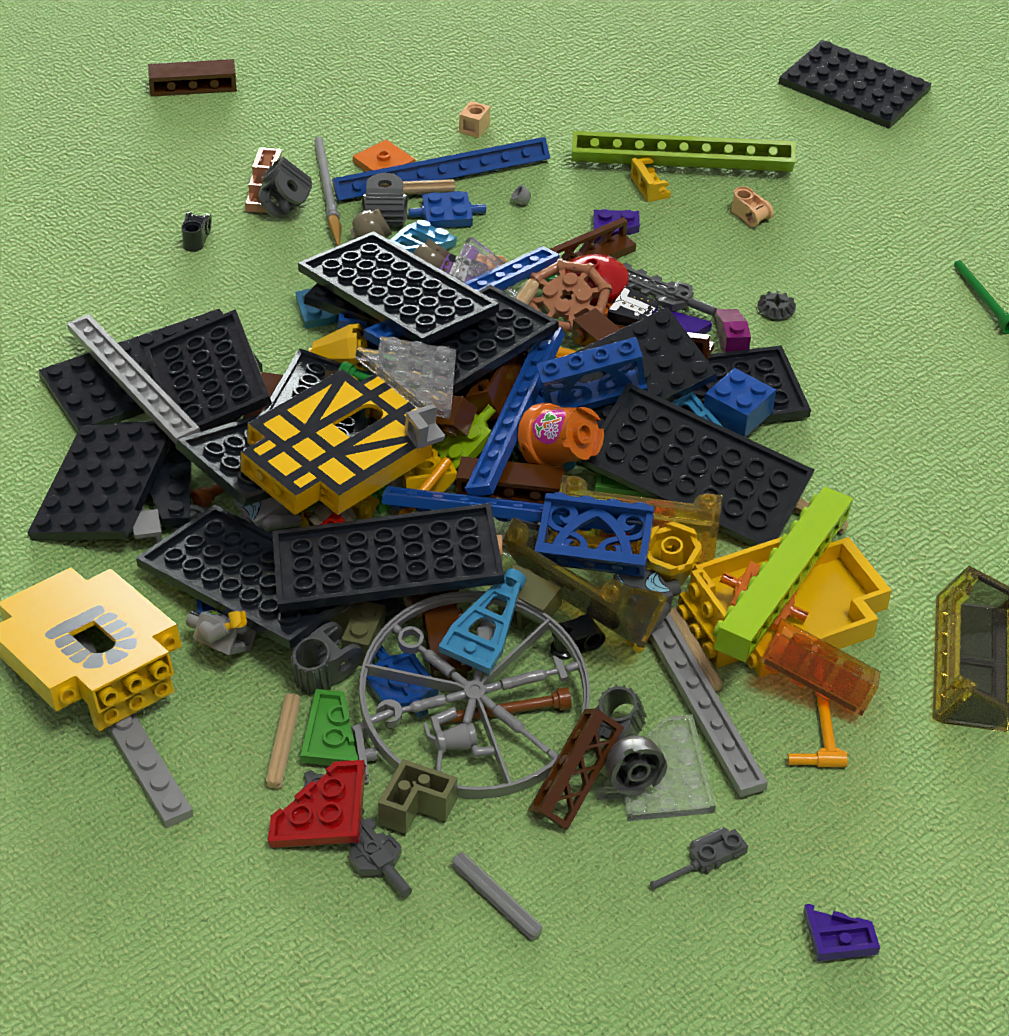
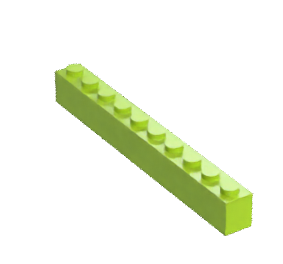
[571,131,796,172]
[713,486,854,662]

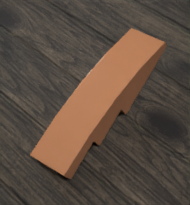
[245,148,282,213]

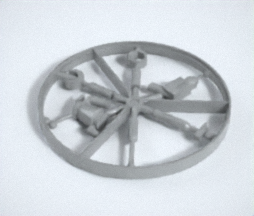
[359,590,590,799]

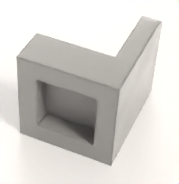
[405,404,445,449]
[133,509,162,543]

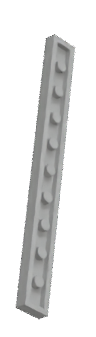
[67,314,200,444]
[649,614,768,797]
[73,631,193,828]

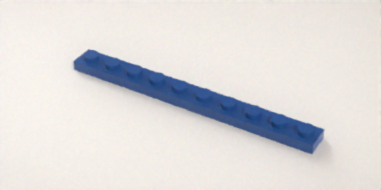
[332,137,550,202]
[364,246,560,347]
[465,327,565,496]
[382,486,643,535]

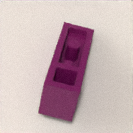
[714,309,751,352]

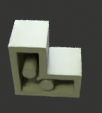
[498,564,562,631]
[327,601,386,666]
[378,759,458,834]

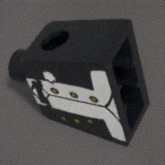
[607,286,658,326]

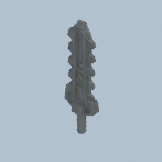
[611,256,717,316]
[304,770,412,898]

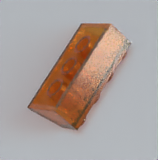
[760,618,881,716]

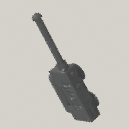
[650,827,748,889]

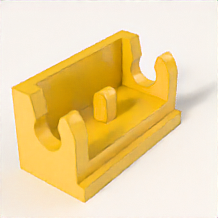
[630,157,671,202]

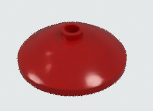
[558,254,629,304]

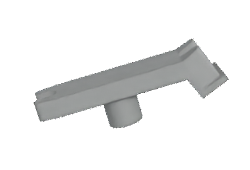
[351,719,378,783]

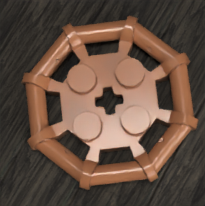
[528,259,612,332]

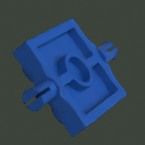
[408,191,486,228]
[366,645,439,719]

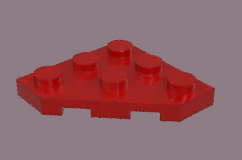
[268,760,366,848]

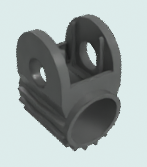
[259,156,312,218]
[362,173,408,226]
[290,622,364,696]
[587,684,647,750]

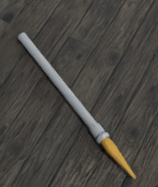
[314,137,342,246]

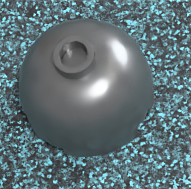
[606,735,667,796]

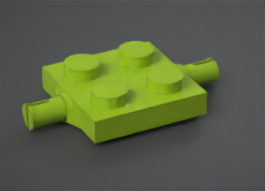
[432,404,496,471]

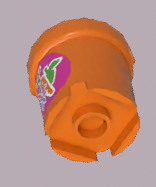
[517,403,604,467]

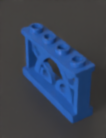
[537,337,648,409]
[534,492,654,577]

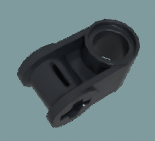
[181,212,212,252]
[550,614,606,660]

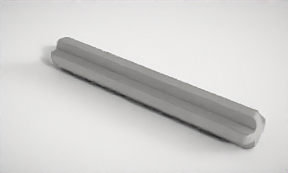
[452,852,543,940]

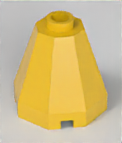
[309,324,370,372]
[647,521,702,586]

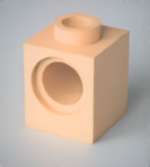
[459,101,490,138]

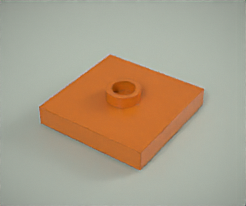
[353,139,415,172]

